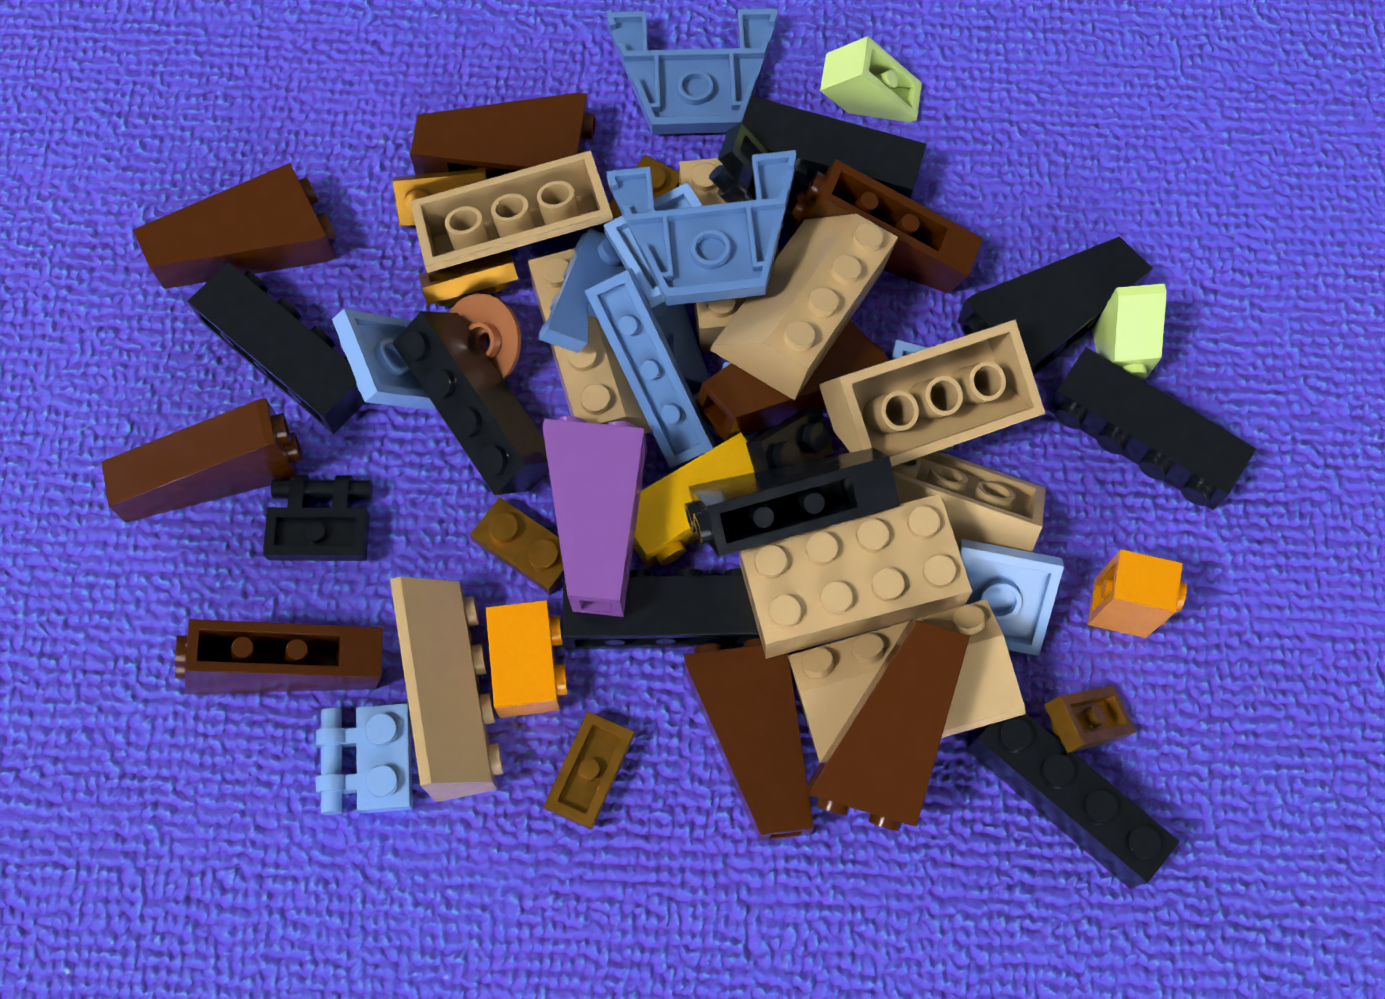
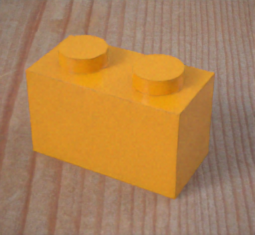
[1087,549,1187,638]
[486,600,568,718]

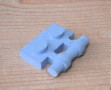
[316,703,413,815]

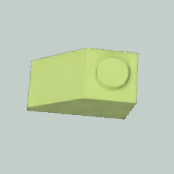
[820,36,922,123]
[1092,284,1167,380]

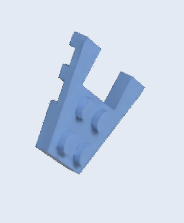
[607,8,778,134]
[606,150,796,306]
[539,228,709,394]

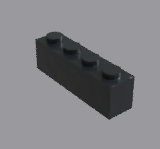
[742,96,927,199]
[187,262,366,434]
[393,311,549,495]
[1046,347,1256,510]
[563,568,760,650]
[966,714,1180,889]

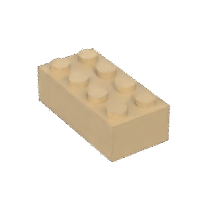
[739,494,972,659]

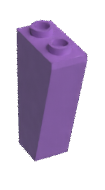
[543,416,647,617]

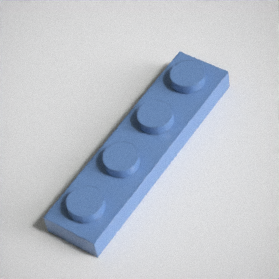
[585,268,716,468]

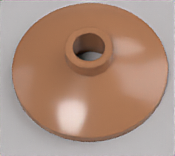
[449,294,521,380]

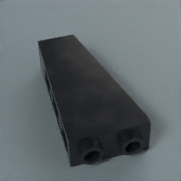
[957,237,1153,376]
[684,448,900,557]

